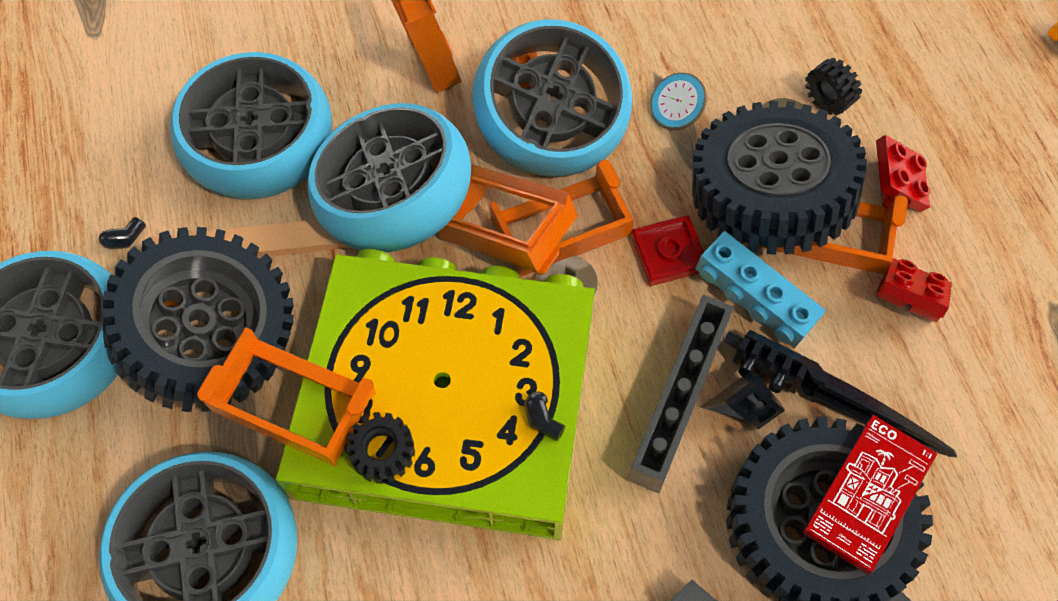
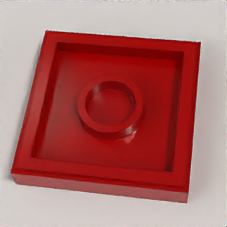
[631,215,704,287]

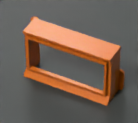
[391,0,462,93]
[490,160,634,277]
[438,164,578,275]
[761,195,908,275]
[197,327,376,467]

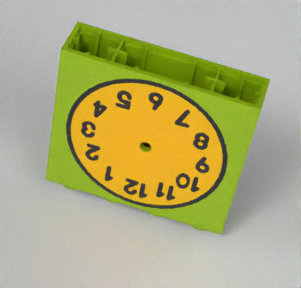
[276,249,595,540]

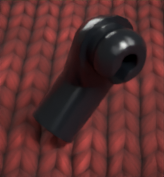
[99,217,146,249]
[524,391,566,441]

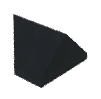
[700,369,785,430]

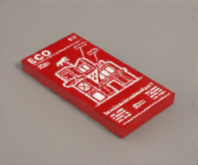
[803,415,938,575]

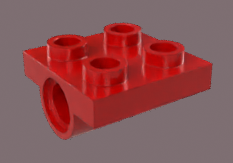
[876,135,930,212]
[875,258,952,322]

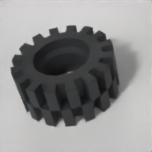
[805,58,862,116]
[346,412,415,484]

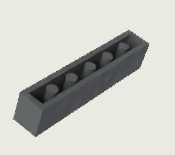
[628,295,734,494]

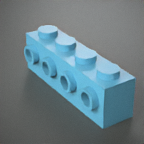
[695,231,826,349]

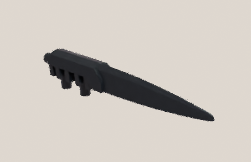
[723,330,957,458]

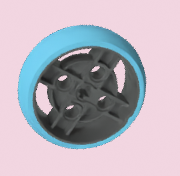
[473,19,632,177]
[170,52,332,199]
[308,103,471,252]
[0,251,118,419]
[99,451,297,601]

